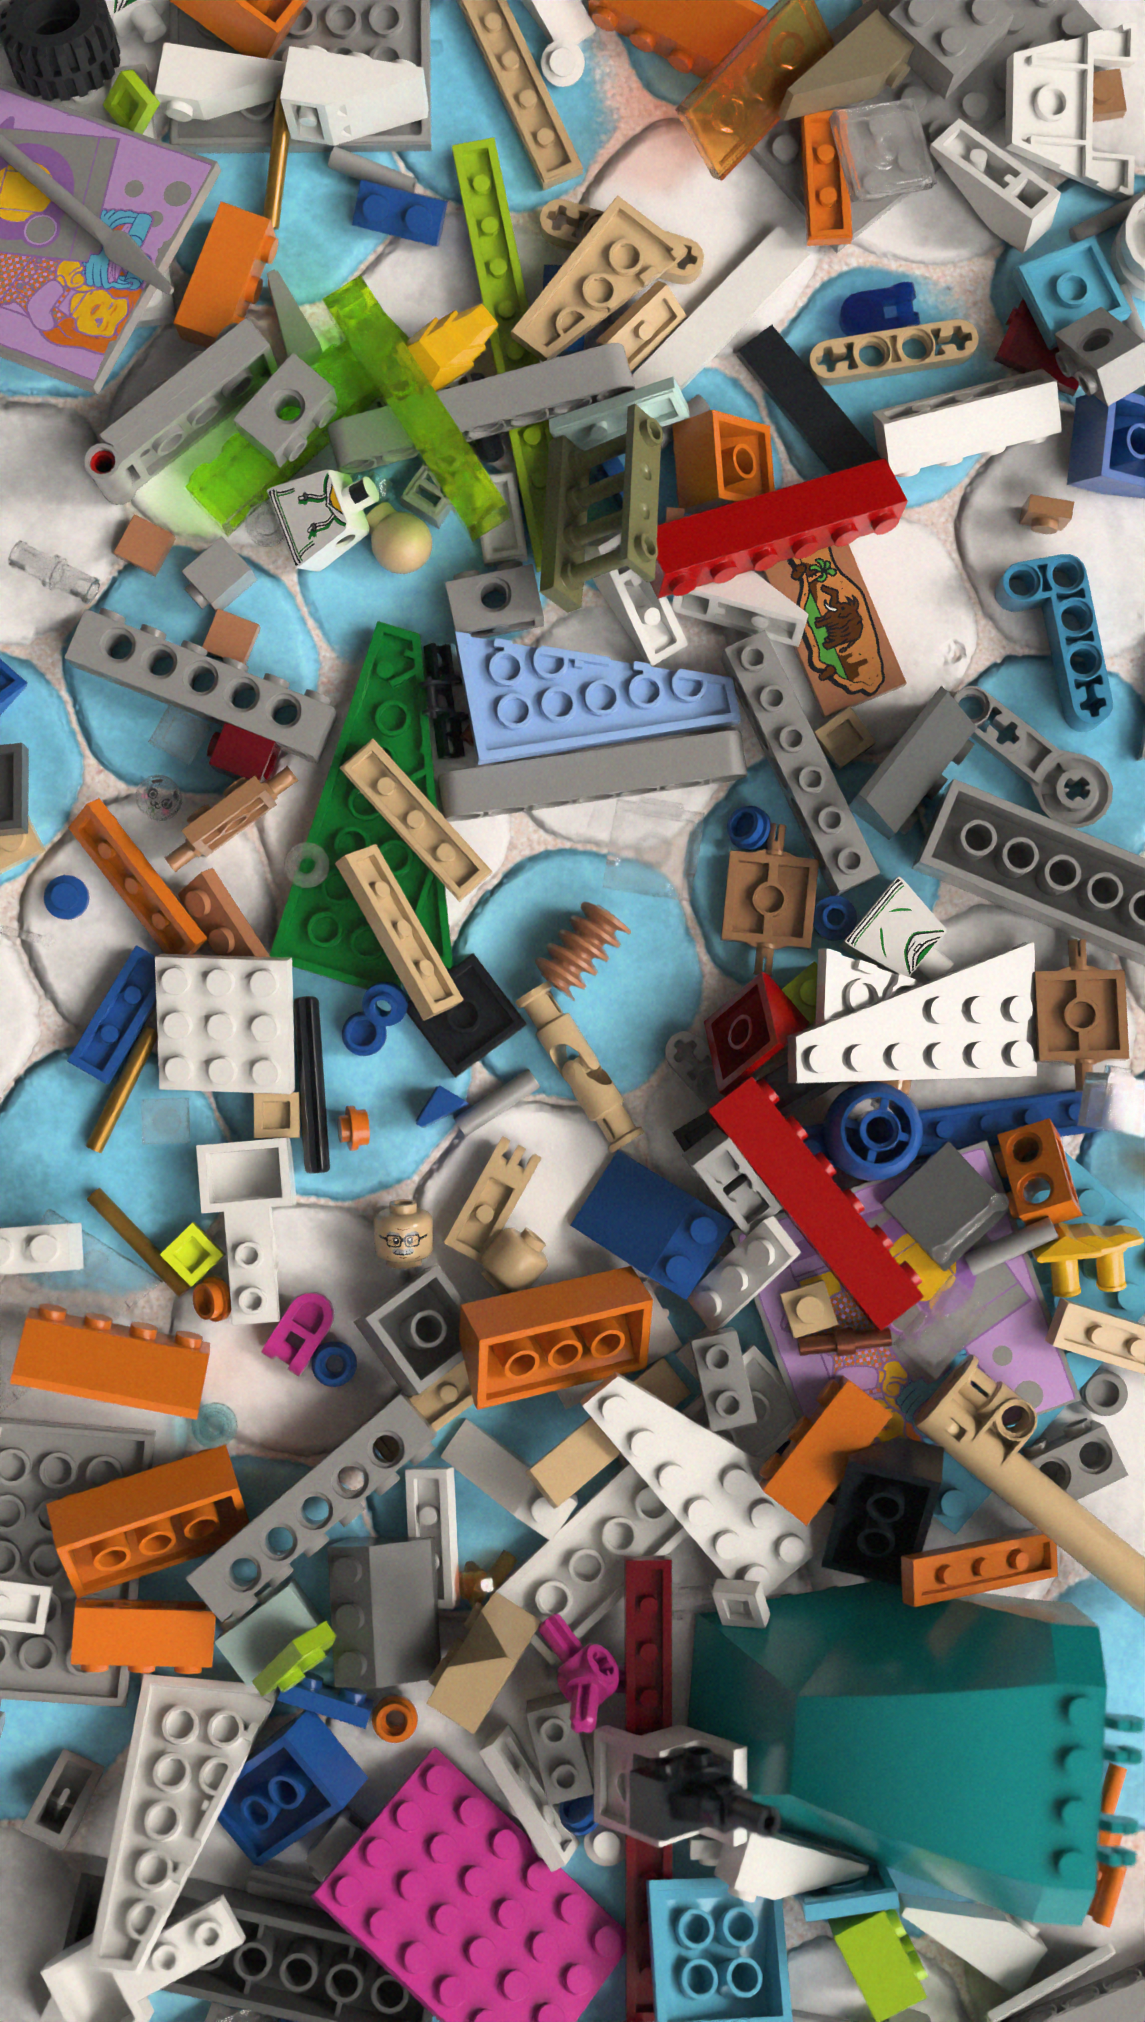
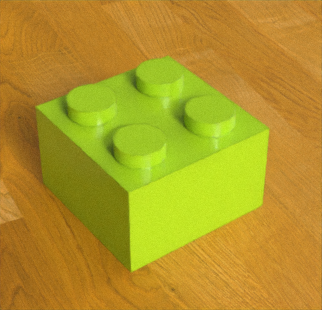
[828,1908,928,2022]

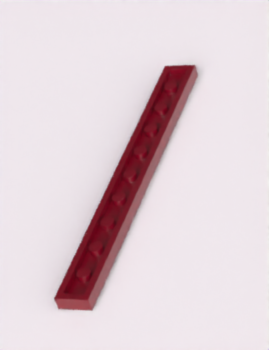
[624,1555,672,2022]

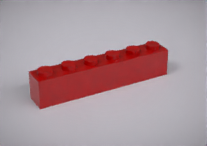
[650,458,908,599]
[705,1076,924,1331]

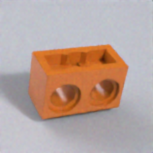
[995,1118,1083,1226]

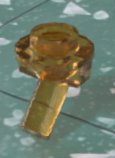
[459,1549,518,1607]

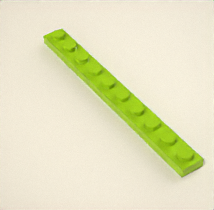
[452,137,554,572]

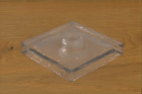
[829,98,937,203]

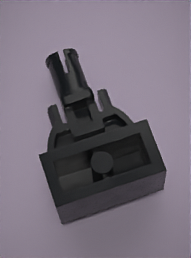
[629,1746,781,1842]

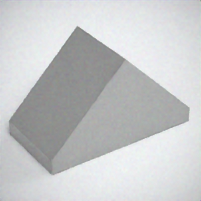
[20,1749,105,1850]

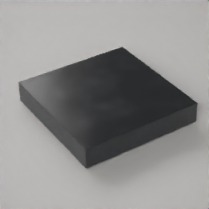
[406,953,527,1078]

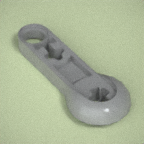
[954,686,1113,828]

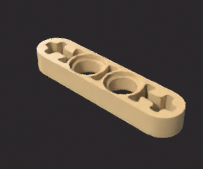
[540,199,704,285]
[808,319,979,386]

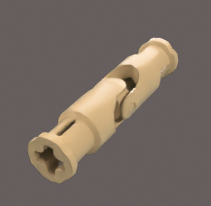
[515,981,644,1153]

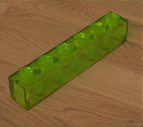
[322,275,510,542]
[185,308,410,537]

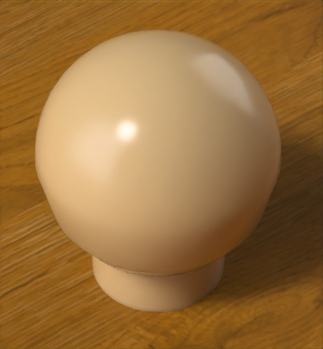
[366,502,432,574]

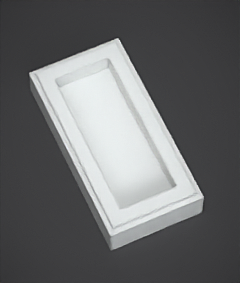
[471,471,528,567]

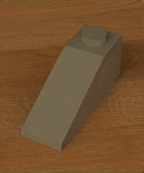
[778,9,915,121]

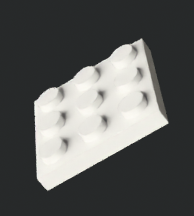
[155,954,295,1094]

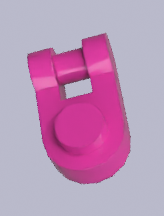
[261,1292,334,1377]

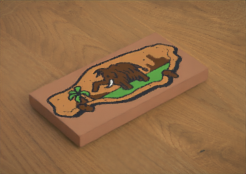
[762,544,907,719]

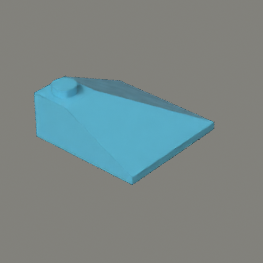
[646,1878,793,2022]

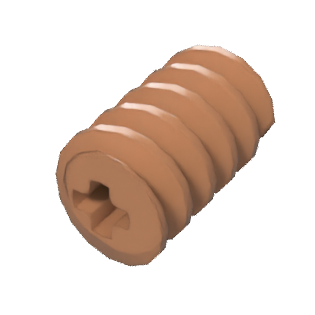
[535,902,631,1001]

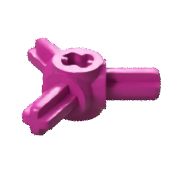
[538,1613,624,1733]

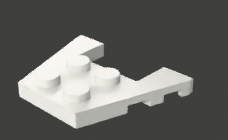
[1005,22,1137,201]

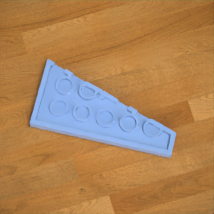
[454,631,741,765]

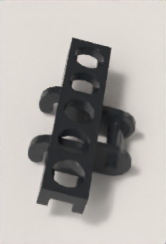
[418,643,469,760]

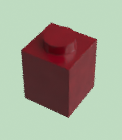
[207,722,281,783]

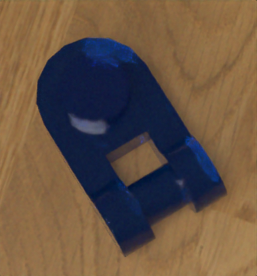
[839,282,921,337]

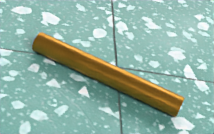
[263,90,290,230]
[85,1025,158,1153]
[87,1188,191,1297]

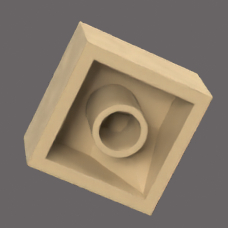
[426,1591,541,1734]

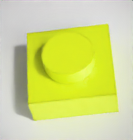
[160,1222,226,1287]

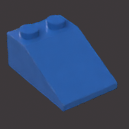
[1067,393,1145,499]
[570,1150,735,1300]
[217,1710,368,1866]

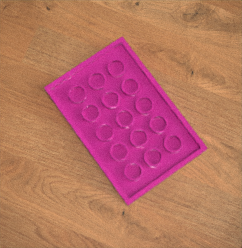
[310,1747,626,2022]

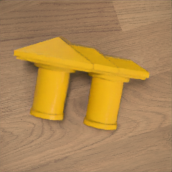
[390,303,498,396]
[1030,1223,1144,1298]

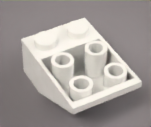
[280,45,429,146]

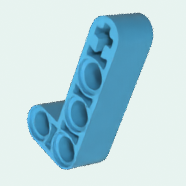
[995,554,1113,732]

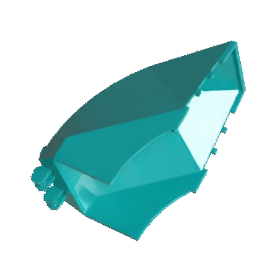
[687,1579,1145,1926]

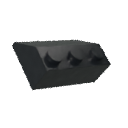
[821,1437,944,1586]

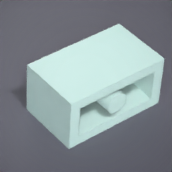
[214,1578,325,1687]

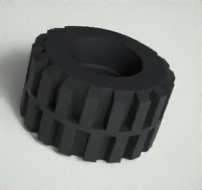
[0,0,121,101]

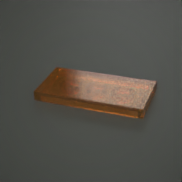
[675,0,835,181]

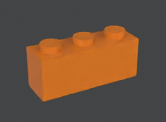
[173,202,279,348]
[759,1375,893,1526]
[71,1598,216,1674]

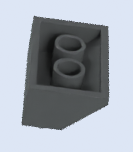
[849,686,976,840]
[327,1537,441,1688]

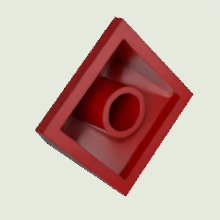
[704,971,810,1095]

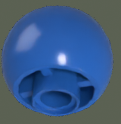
[823,1081,923,1181]

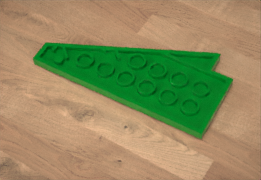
[269,621,453,990]

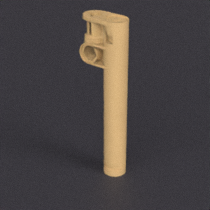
[914,1354,1145,1618]

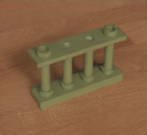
[539,404,663,613]

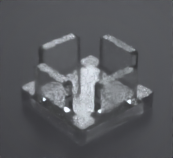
[602,797,705,902]

